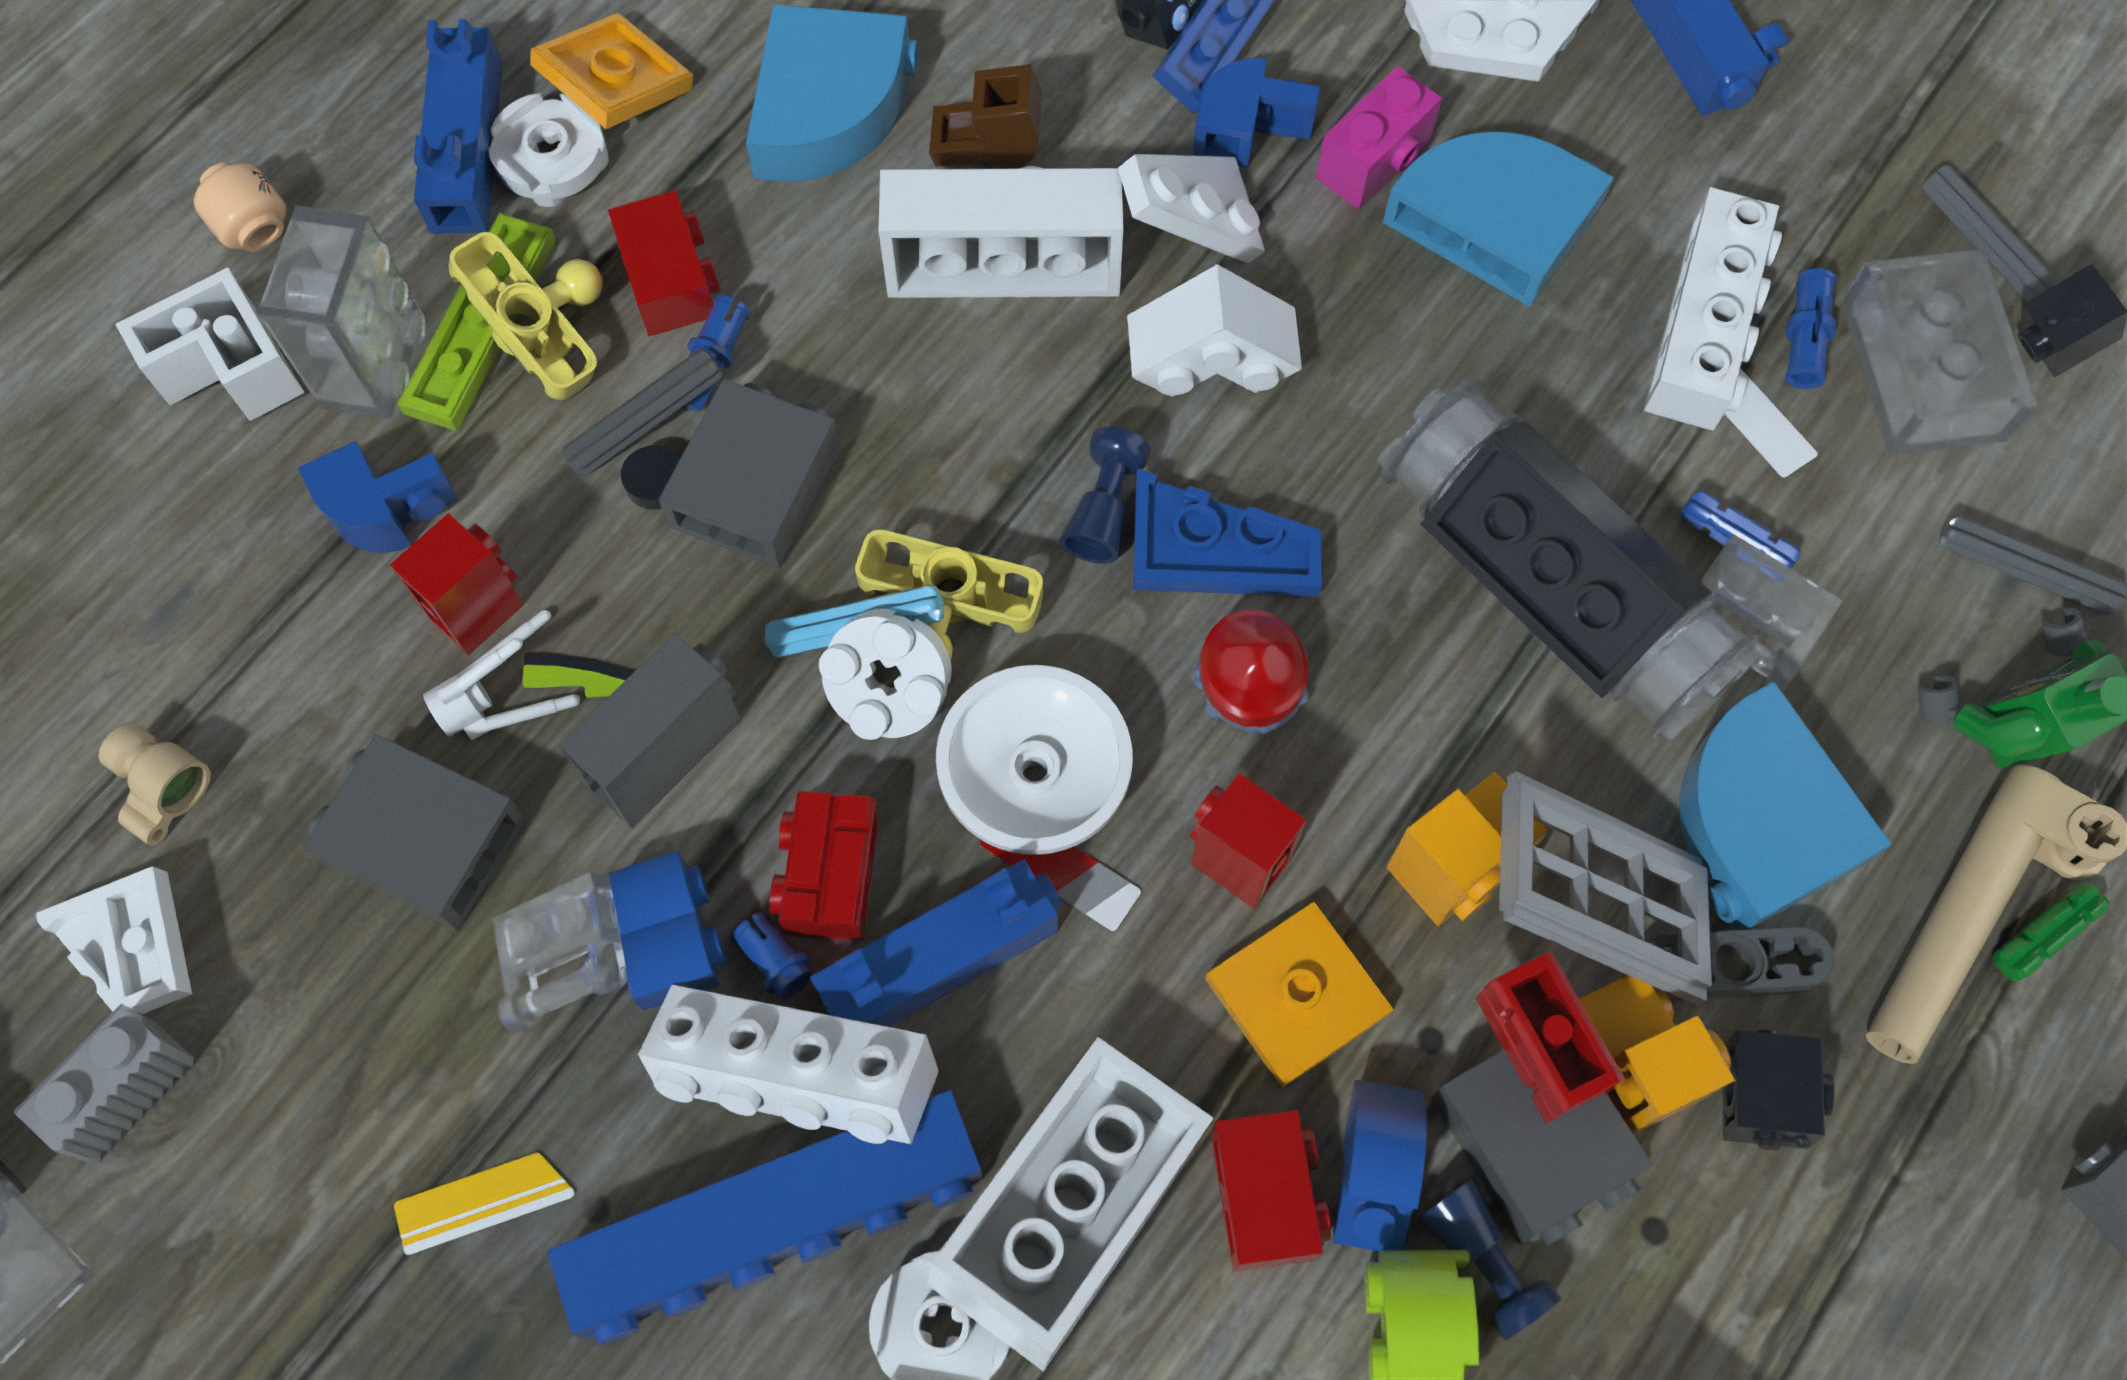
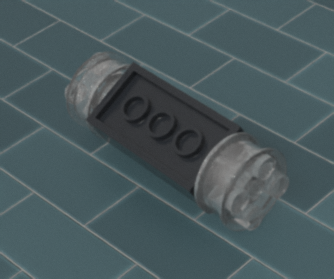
[1377,378,1763,742]

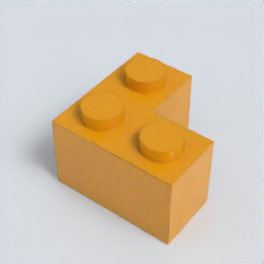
[1386,771,1549,927]
[1579,975,1735,1134]

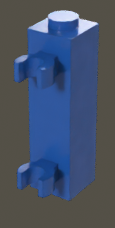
[1631,0,1790,116]
[413,19,503,234]
[810,859,1063,1027]

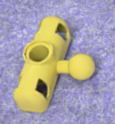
[448,232,603,400]
[855,530,1043,660]

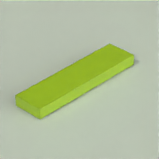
[397,213,557,431]

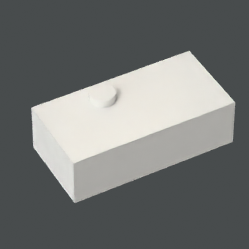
[878,166,1123,298]
[927,1037,1213,1372]

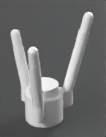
[423,610,580,741]

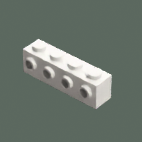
[1644,187,1782,431]
[638,985,939,1144]

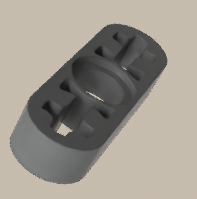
[1648,927,1834,1001]

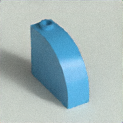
[746,4,919,181]
[1382,132,1614,308]
[1679,682,1892,930]

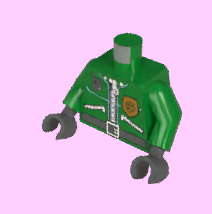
[1918,608,2127,768]

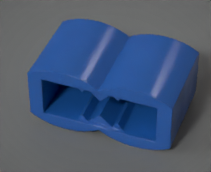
[601,851,727,1011]

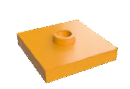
[530,13,693,129]
[1205,902,1394,1089]

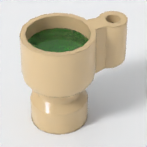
[98,722,211,846]

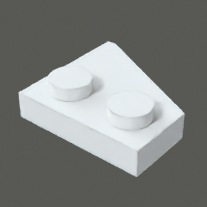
[36,866,192,1014]

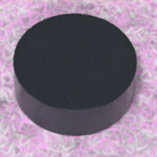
[621,446,679,509]

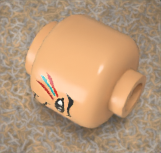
[194,162,286,252]

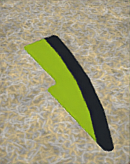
[522,653,635,698]

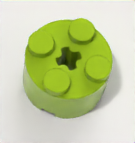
[1364,1250,1479,1380]

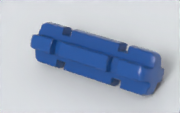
[1681,490,1801,578]

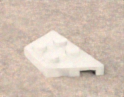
[1404,0,1600,82]

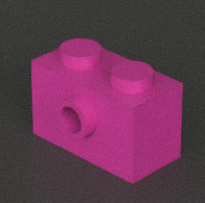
[1315,66,1442,210]

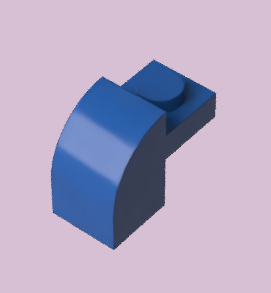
[1193,58,1320,168]
[298,441,459,553]
[1332,1080,1427,1251]

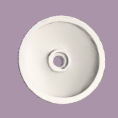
[936,665,1133,854]

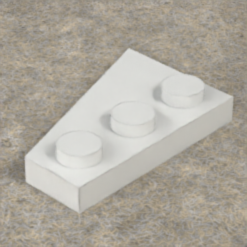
[1118,154,1265,264]

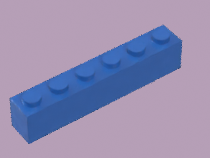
[547,1090,983,1345]

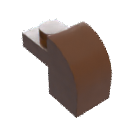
[929,64,1042,169]

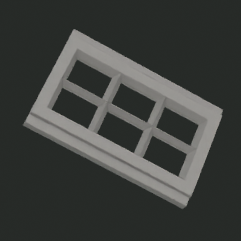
[1499,771,1712,1005]

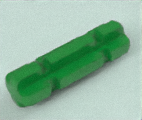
[1992,882,2109,982]

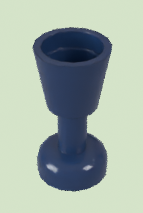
[1059,427,1150,564]
[1417,1178,1562,1340]

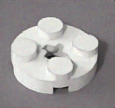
[488,93,609,207]
[819,609,952,740]
[869,1251,1010,1380]

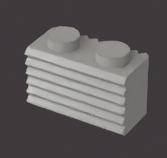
[14,1003,194,1163]

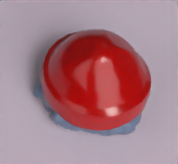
[1194,609,1309,735]

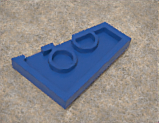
[1133,468,1322,597]

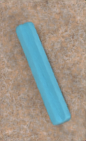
[764,585,944,657]

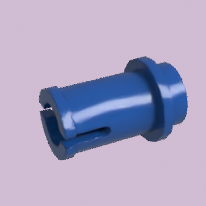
[732,912,813,999]

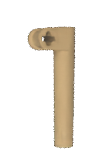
[1865,765,2127,1064]

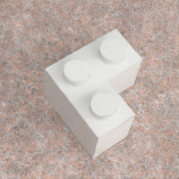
[1127,264,1302,397]
[115,267,305,421]

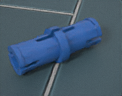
[1785,268,1837,389]

